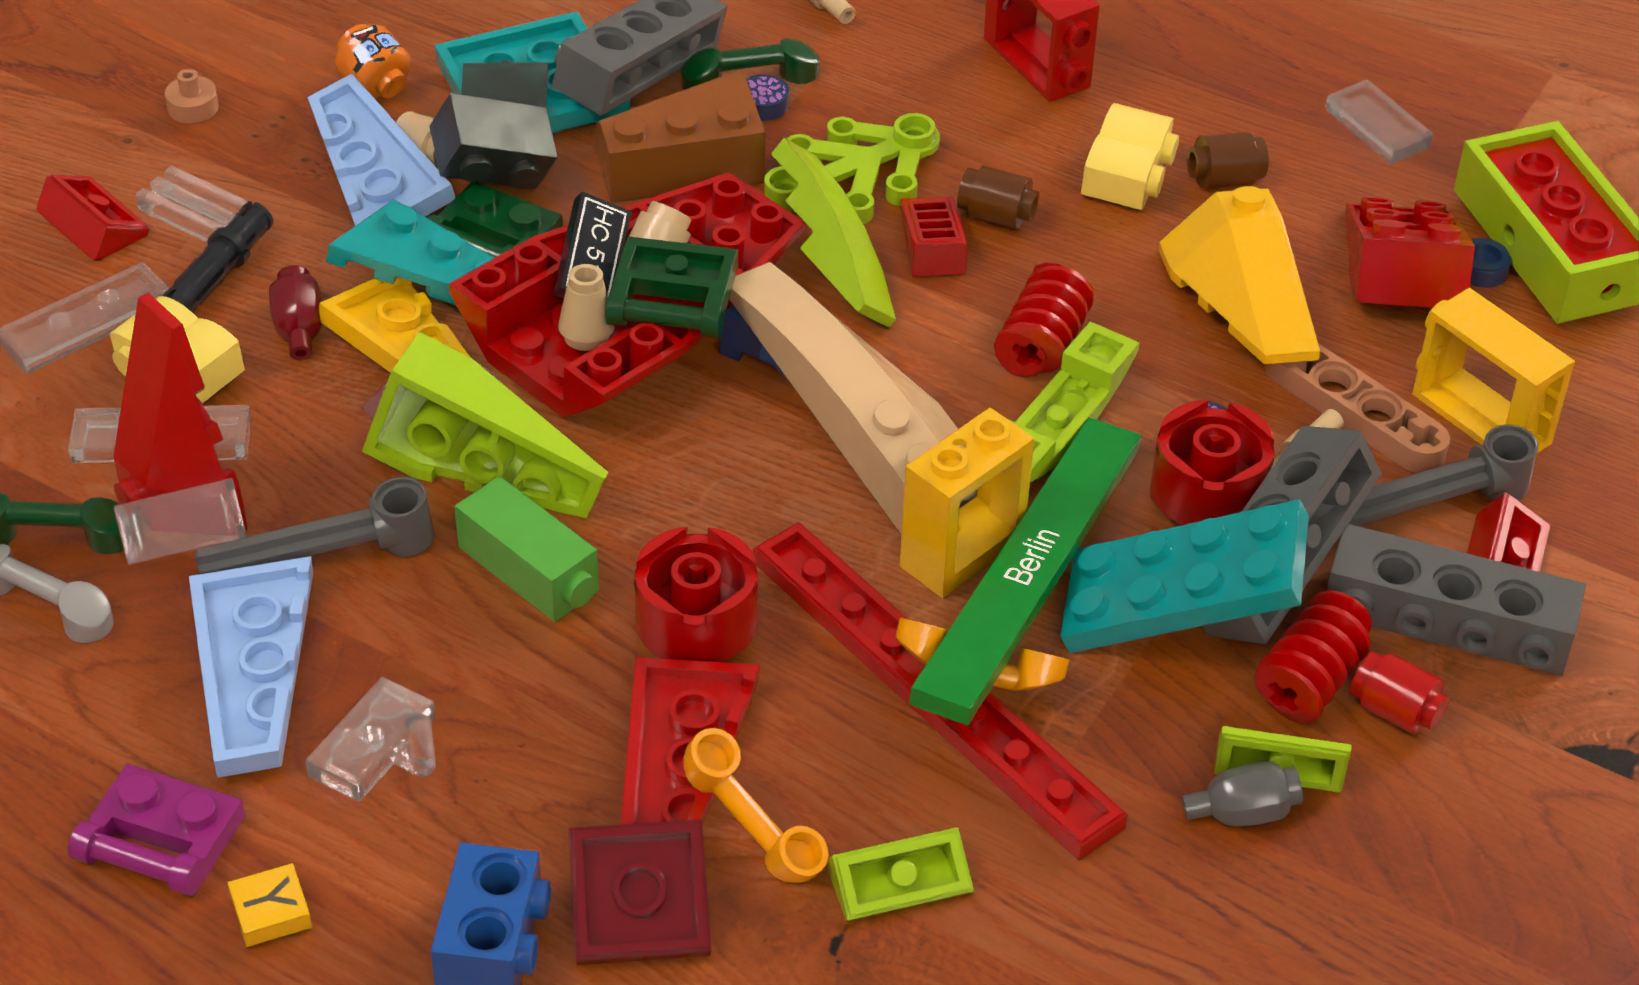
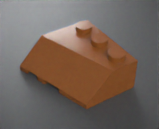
[592,69,765,203]

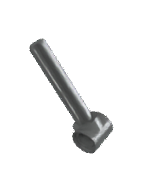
[1348,425,1538,526]
[195,477,435,574]

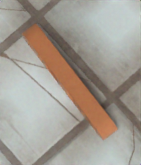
[1264,343,1450,473]

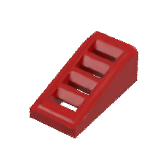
[900,196,968,277]

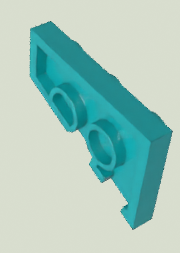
[326,199,495,305]

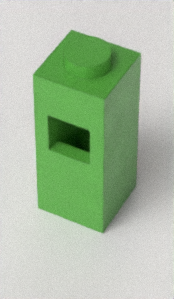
[454,476,599,622]

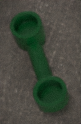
[681,38,820,90]
[0,493,135,554]

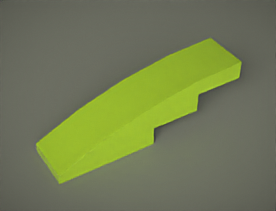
[771,138,896,328]

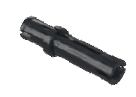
[162,201,273,313]

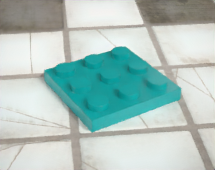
[434,11,630,134]

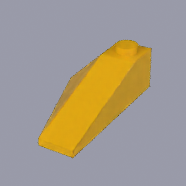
[1159,186,1320,364]

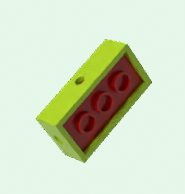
[1454,121,1639,324]

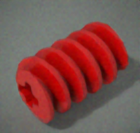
[994,262,1095,377]
[1254,590,1372,724]

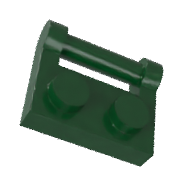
[427,182,563,258]
[606,236,739,338]

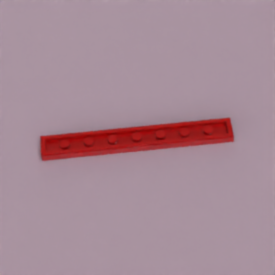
[753,522,1128,861]

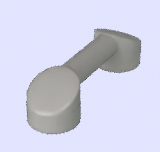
[0,544,114,643]

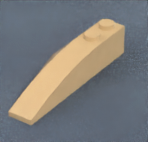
[729,262,977,535]

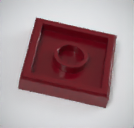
[569,819,712,965]

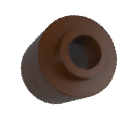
[1187,132,1269,188]
[957,166,1040,230]

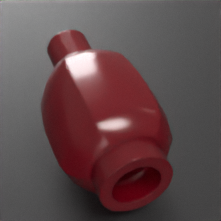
[269,265,323,360]

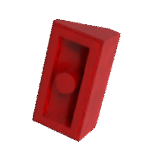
[37,175,150,260]
[1467,493,1550,572]

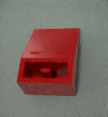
[1346,197,1475,308]

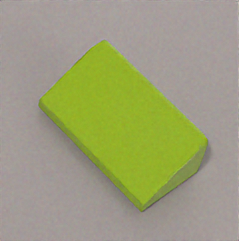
[1214,726,1351,792]
[826,827,974,921]

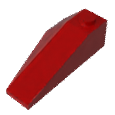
[113,292,248,535]

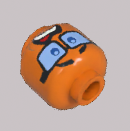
[335,24,411,99]

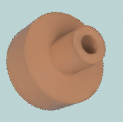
[164,69,219,124]

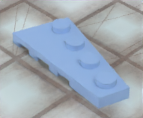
[307,74,456,226]
[189,556,314,778]

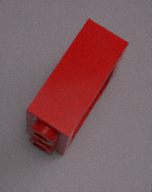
[983,0,1100,102]

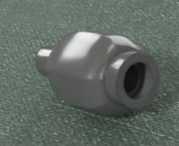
[1182,761,1303,826]

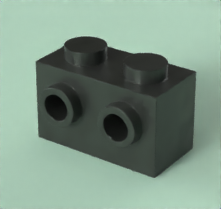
[429,93,558,189]

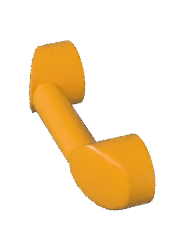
[896,618,1070,691]
[684,728,828,884]

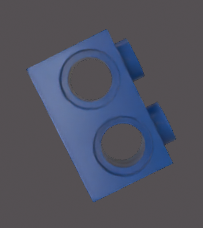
[431,842,551,985]

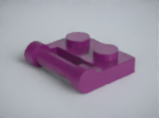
[68,764,245,896]

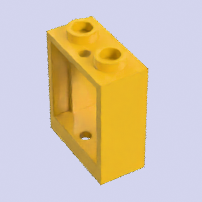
[1412,288,1575,453]
[900,407,1034,599]

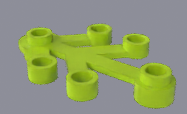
[764,113,940,224]

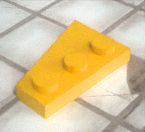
[319,277,470,373]

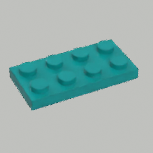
[1060,499,1309,653]

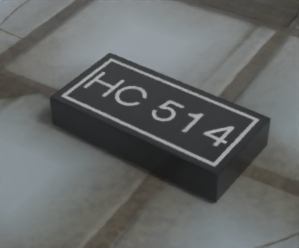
[553,191,632,299]

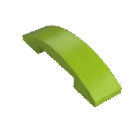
[1006,321,1140,482]

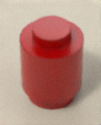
[1350,651,1449,736]

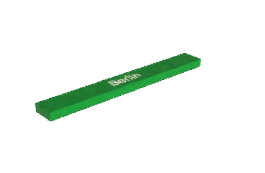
[909,417,1142,726]

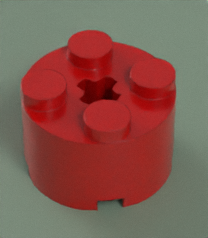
[1149,400,1275,525]
[634,527,758,662]

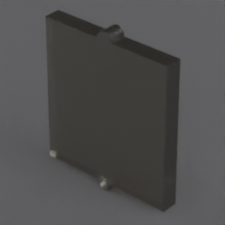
[461,60,549,110]

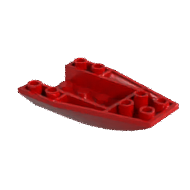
[449,172,805,418]

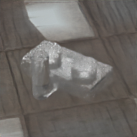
[306,677,436,802]

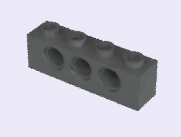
[552,0,728,115]
[1202,426,1382,645]
[1327,524,1586,676]

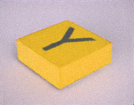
[228,863,312,947]

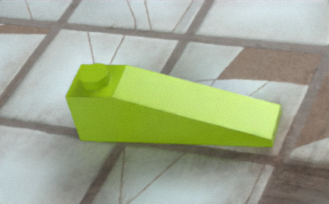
[361,331,608,518]

